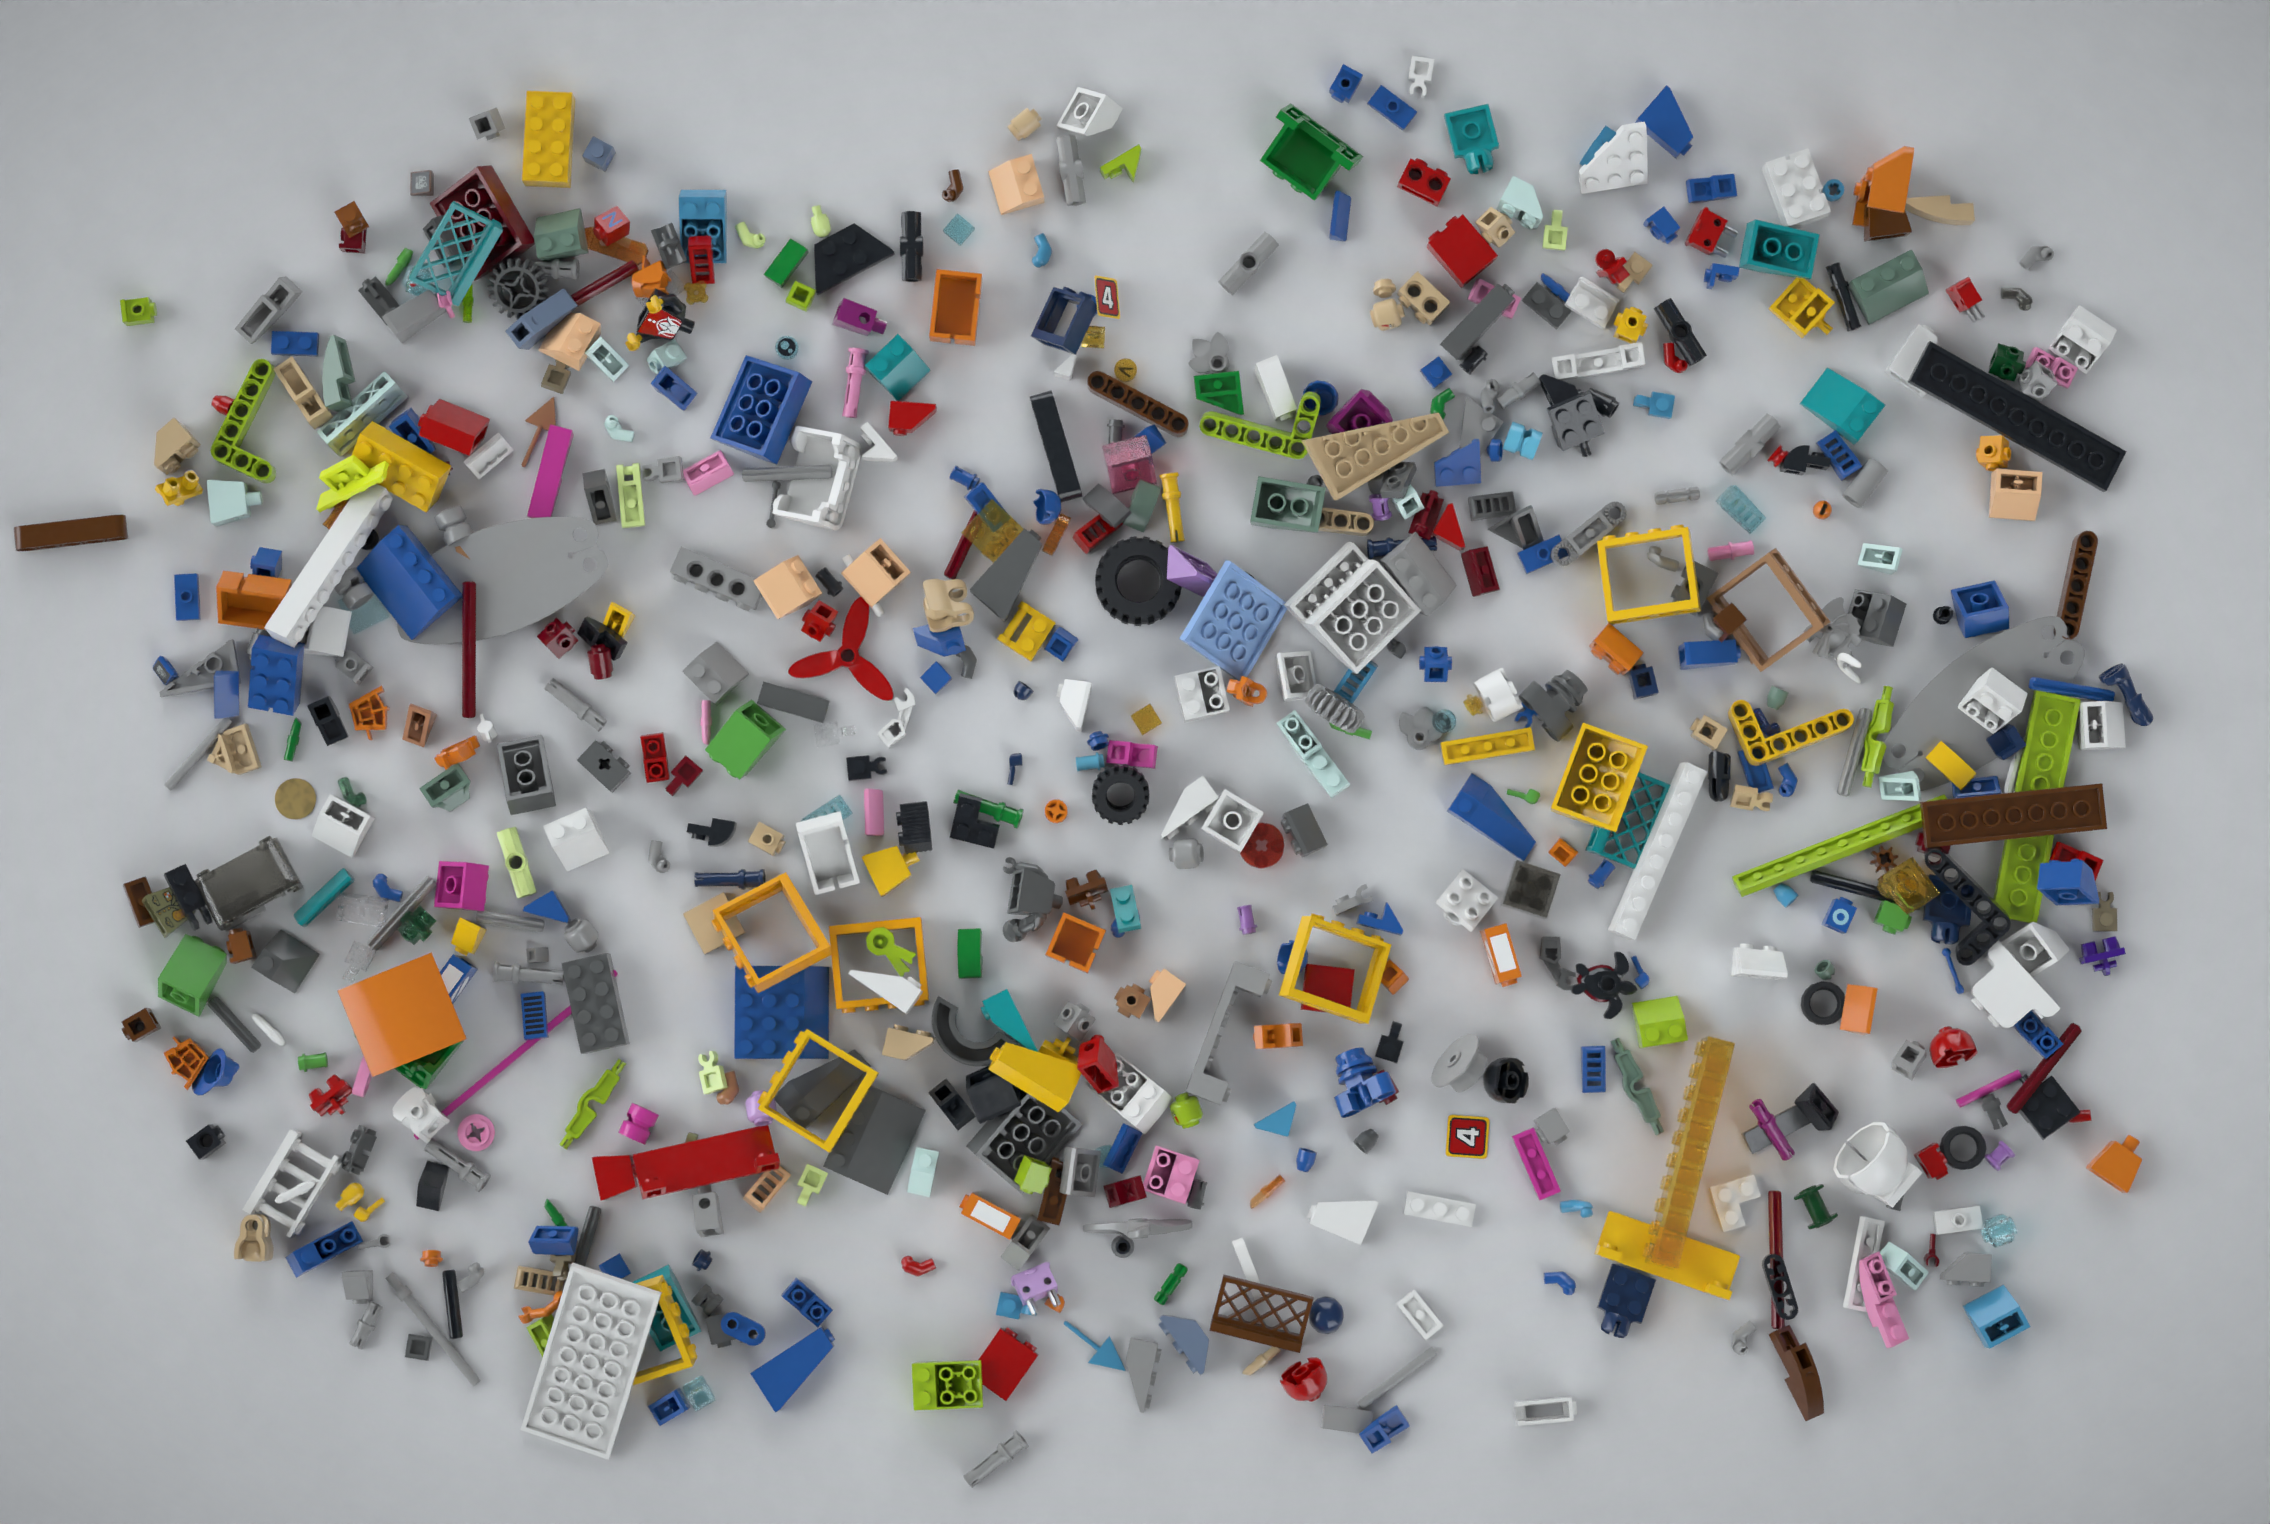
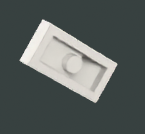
[860,422,898,462]

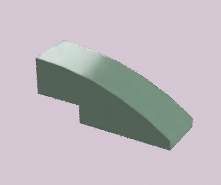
[322,335,356,412]

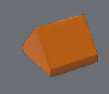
[1548,837,1578,867]

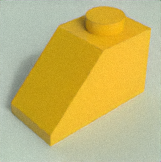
[451,917,487,956]

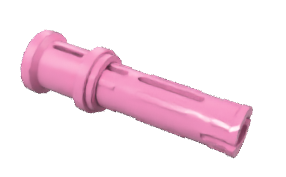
[842,348,869,418]

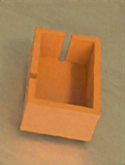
[929,269,983,346]
[216,570,292,630]

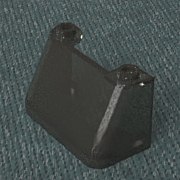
[195,836,304,931]

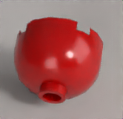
[1929,1026,1978,1068]
[1280,1357,1327,1402]

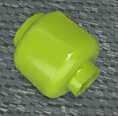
[1170,1093,1203,1129]

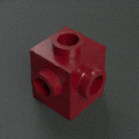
[537,617,579,659]

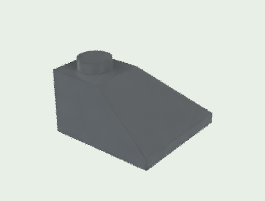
[251,930,320,993]

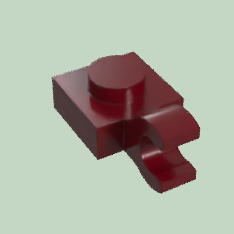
[665,755,703,796]

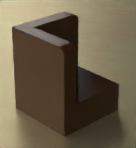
[1713,603,1747,643]

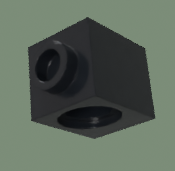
[186,1124,226,1160]

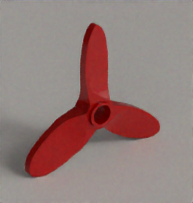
[788,597,894,701]

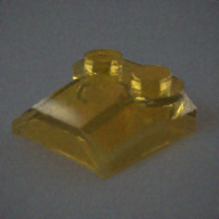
[1877,857,1940,915]

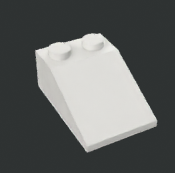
[1731,944,1788,980]
[848,970,923,1015]

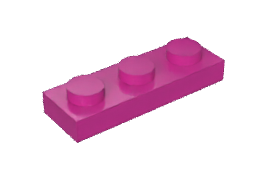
[1512,1127,1561,1201]

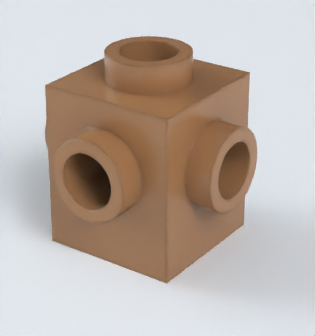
[1114,983,1151,1019]

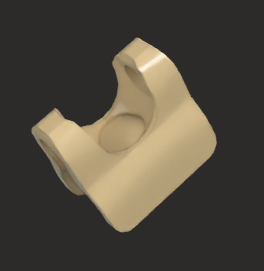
[923,579,974,632]
[234,1214,274,1262]

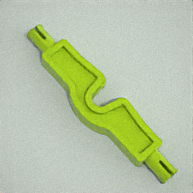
[1861,686,1894,788]
[559,1058,626,1150]

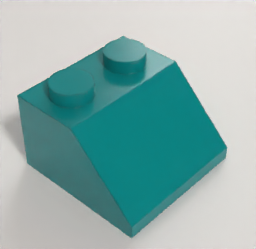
[865,334,931,401]

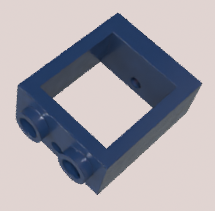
[1031,287,1097,355]

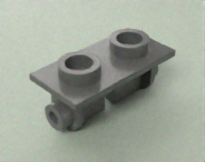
[358,276,400,325]
[341,1125,377,1175]

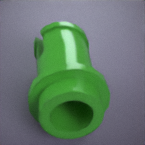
[298,1052,328,1072]

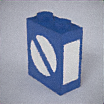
[440,954,478,1004]

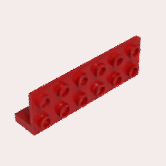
[632,1125,780,1200]

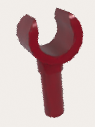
[1924,1234,1939,1267]

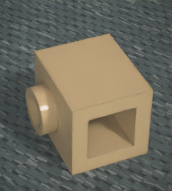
[748,822,786,856]

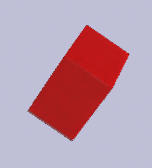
[1431,503,1466,551]

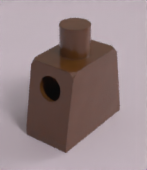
[1864,203,1912,242]

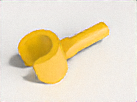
[353,1197,385,1222]

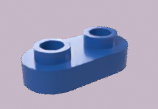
[721,1312,766,1346]

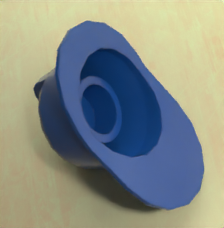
[192,1048,240,1096]

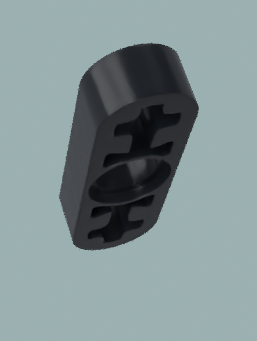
[1762,1254,1798,1320]

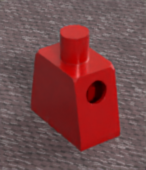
[1077,1035,1119,1094]
[592,1155,638,1201]

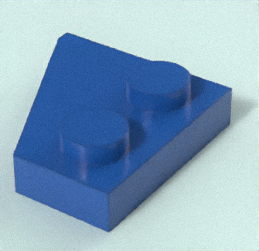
[1434,439,1481,487]

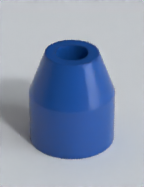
[1296,1148,1317,1172]

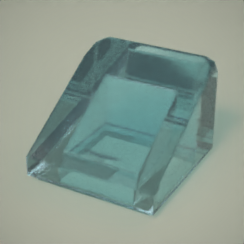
[683,1376,716,1411]

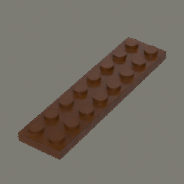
[1920,783,2107,848]

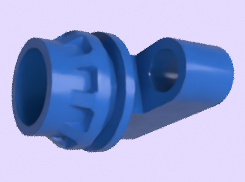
[1334,1047,1396,1118]

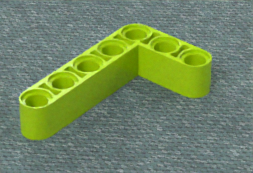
[210,359,276,484]
[1199,392,1321,459]

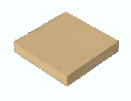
[683,892,746,955]

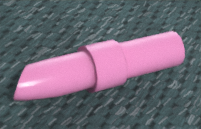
[701,700,712,745]

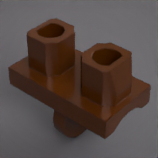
[1065,870,1109,910]

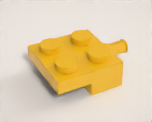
[1768,277,1835,339]

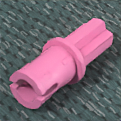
[1707,540,1754,561]

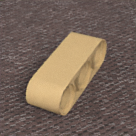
[1319,508,1374,536]

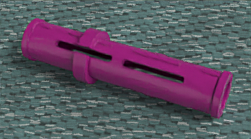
[1749,1099,1795,1161]

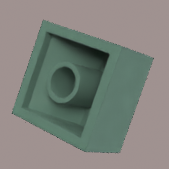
[534,208,589,262]

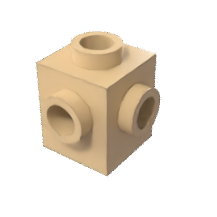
[1475,207,1515,248]

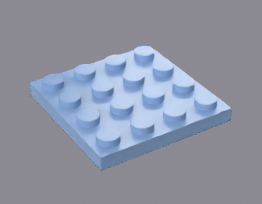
[1180,560,1287,681]

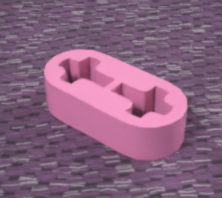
[352,1056,372,1098]

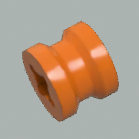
[1045,799,1068,823]

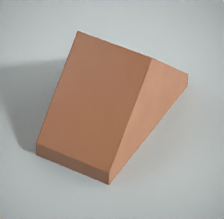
[402,704,437,747]

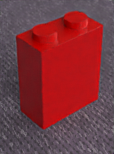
[1427,214,1498,289]
[418,399,490,456]
[978,1327,1038,1401]

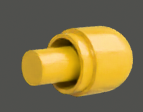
[335,1182,364,1211]

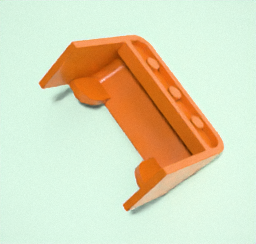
[1852,146,1914,227]

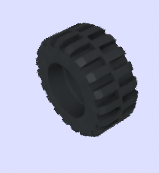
[1095,536,1182,626]

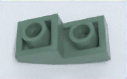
[1122,479,1161,533]

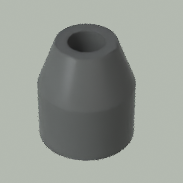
[1354,1129,1379,1154]

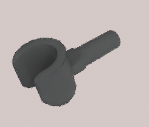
[1390,638,1406,659]

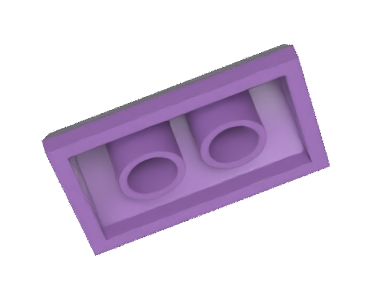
[1167,545,1217,597]

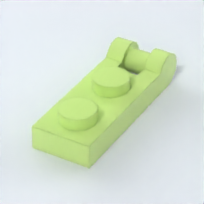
[616,463,646,528]

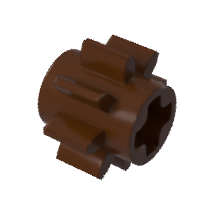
[1869,845,1899,874]

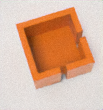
[1045,912,1106,974]

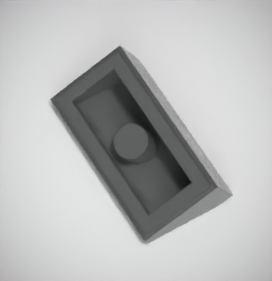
[423,215,466,268]

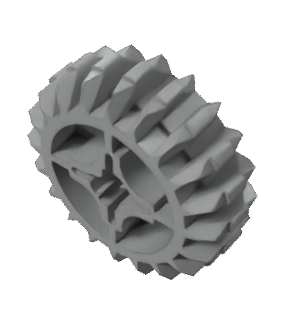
[1305,684,1365,733]

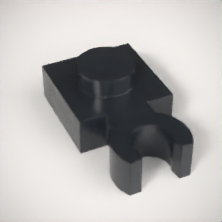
[846,755,887,781]

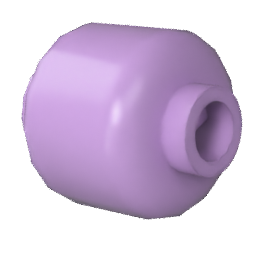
[745,1090,777,1126]

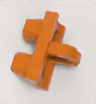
[1226,676,1267,707]

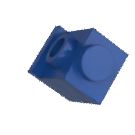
[1329,64,1363,103]
[1643,206,1680,244]

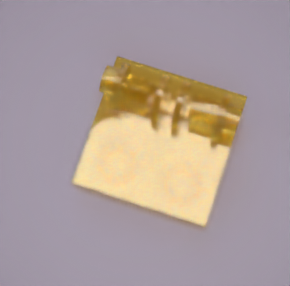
[961,499,1024,563]

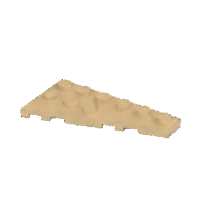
[1301,413,1449,500]

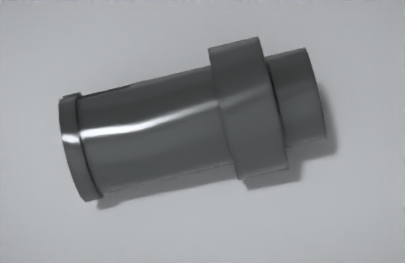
[1981,1094,2008,1130]

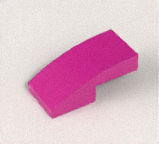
[1106,740,1158,769]

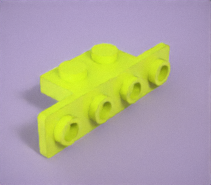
[316,455,389,512]

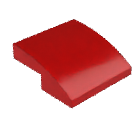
[1301,964,1355,1012]

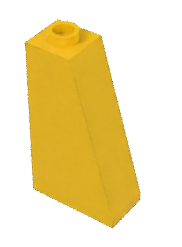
[989,1042,1081,1112]

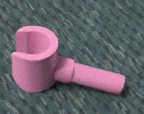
[437,291,455,318]

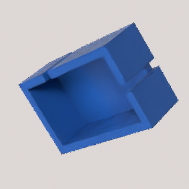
[248,635,305,716]

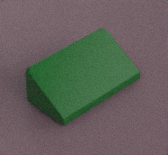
[763,238,809,288]

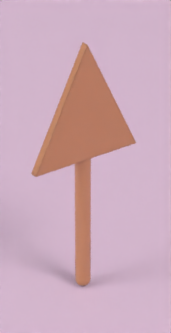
[521,397,556,467]

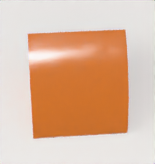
[337,952,467,1077]

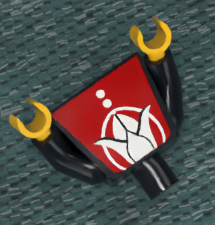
[625,288,695,351]

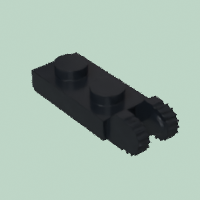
[164,864,213,931]

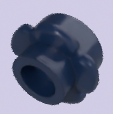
[692,1249,712,1271]

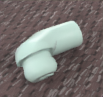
[604,415,634,442]

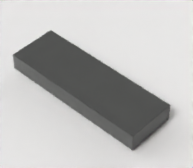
[757,681,830,723]

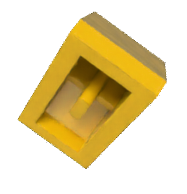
[603,602,635,638]

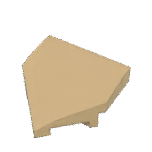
[207,724,262,775]

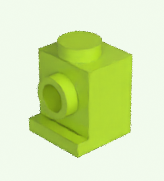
[120,297,157,326]

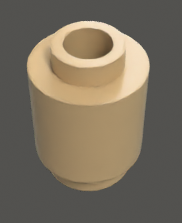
[1007,108,1041,141]

